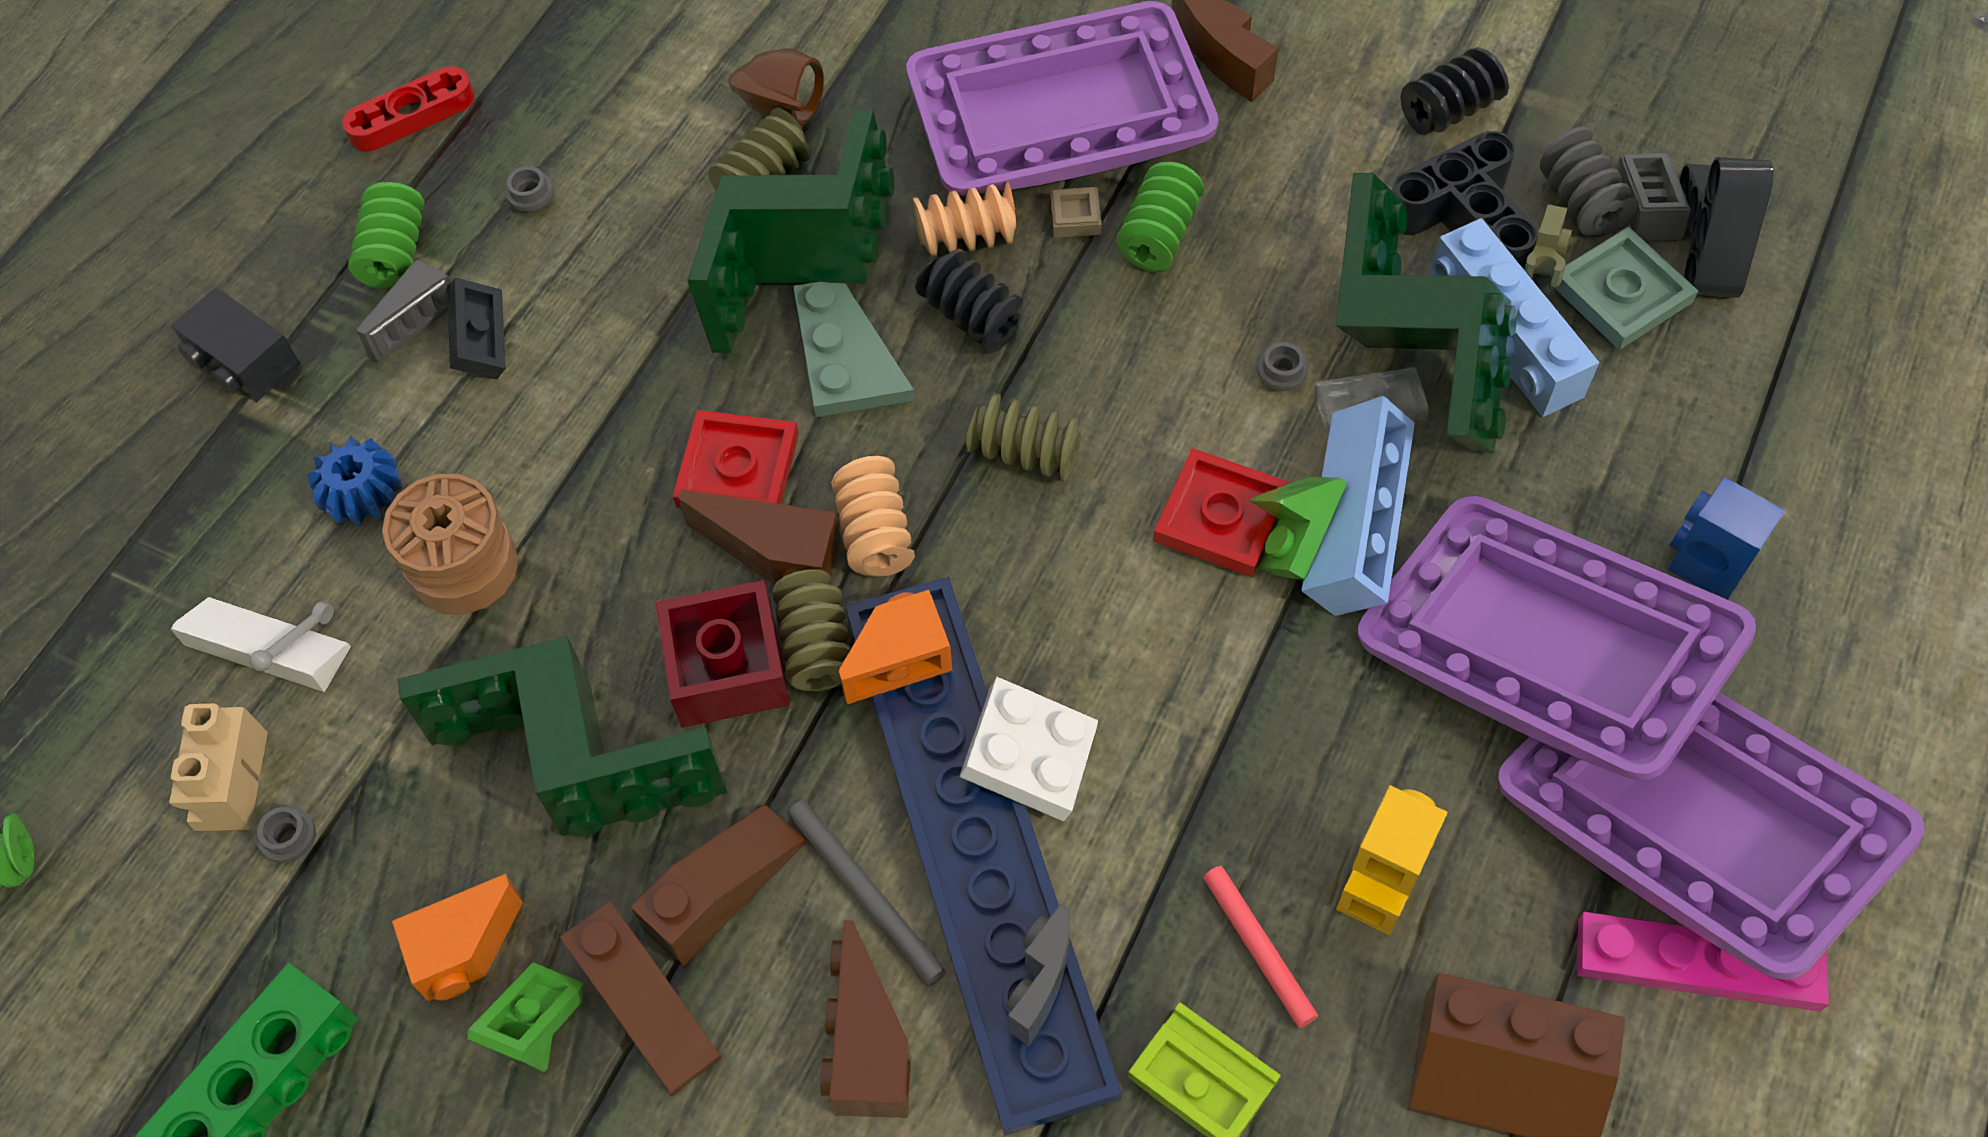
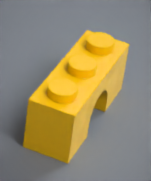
[1336,785,1448,936]

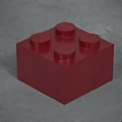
[655,580,790,728]

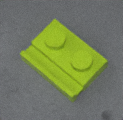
[1128,1002,1281,1137]

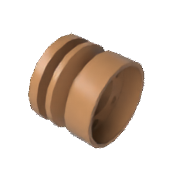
[382,474,519,615]

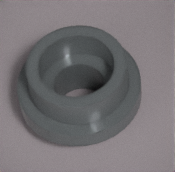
[505,166,553,212]
[1257,342,1308,391]
[256,807,316,863]

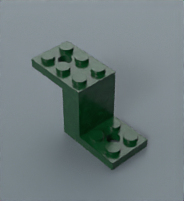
[687,109,895,353]
[1335,173,1517,453]
[397,636,727,837]

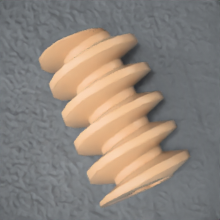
[912,182,1016,258]
[831,456,915,577]

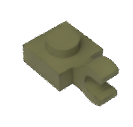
[1524,204,1572,287]

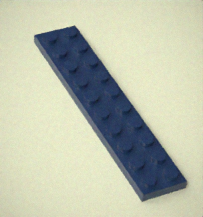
[845,577,1122,1136]

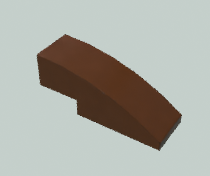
[1171,0,1278,102]

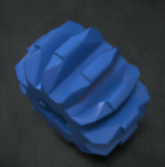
[307,436,403,527]

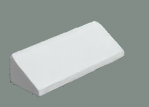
[171,597,351,692]

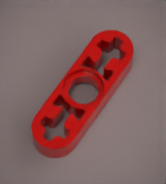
[342,66,475,151]

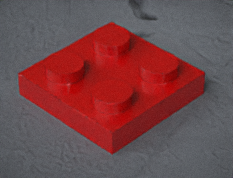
[673,410,799,508]
[1153,448,1291,577]

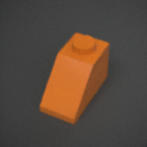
[839,590,953,704]
[392,874,523,1002]

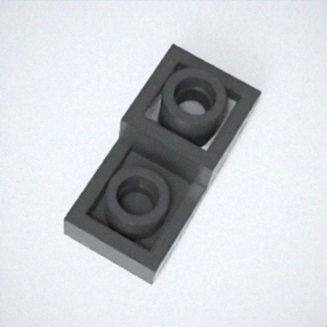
[1006,904,1070,1046]

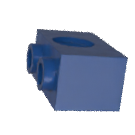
[1668,477,1786,600]

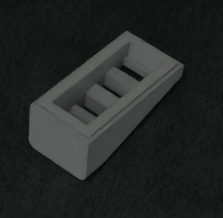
[1619,153,1691,241]
[356,260,451,363]

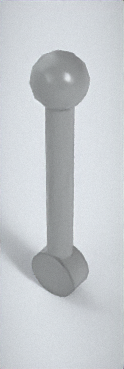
[249,601,334,672]

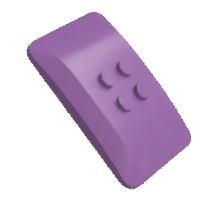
[906,1,1219,195]
[1358,496,1756,780]
[1498,692,1925,980]

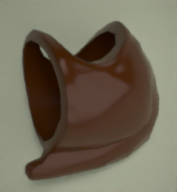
[728,48,824,126]

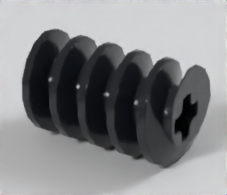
[1400,47,1509,135]
[915,249,1023,353]

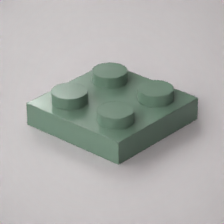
[1550,227,1698,350]

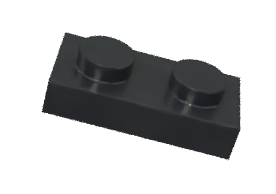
[447,277,506,379]

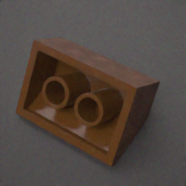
[1408,972,1625,1137]

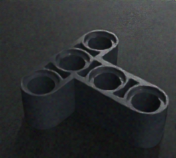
[1392,131,1538,269]
[1679,157,1774,298]

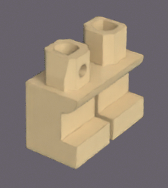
[169,703,268,831]

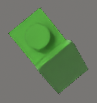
[1250,477,1347,580]
[467,962,585,1072]

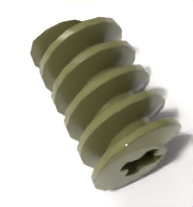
[708,107,812,190]
[966,392,1081,482]
[772,569,851,691]

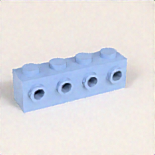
[1429,218,1599,418]
[1302,396,1415,616]

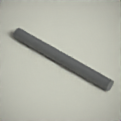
[787,800,946,986]

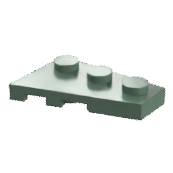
[793,282,915,417]

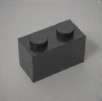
[171,287,300,403]

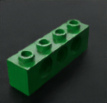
[135,962,359,1137]

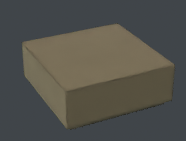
[1050,187,1102,238]

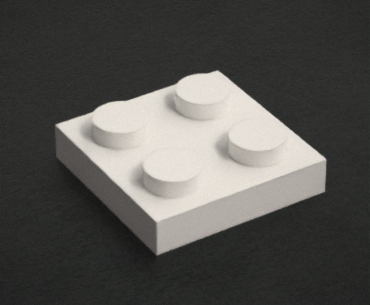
[960,677,1098,821]

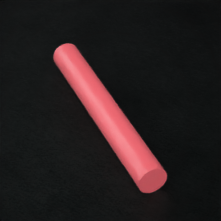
[1203,866,1319,1028]

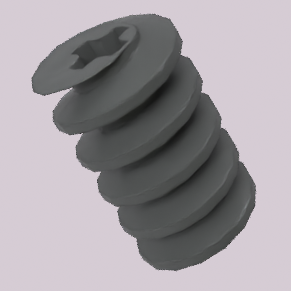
[1540,126,1639,237]

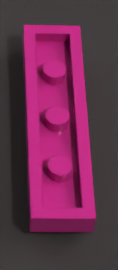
[1577,912,1829,1012]

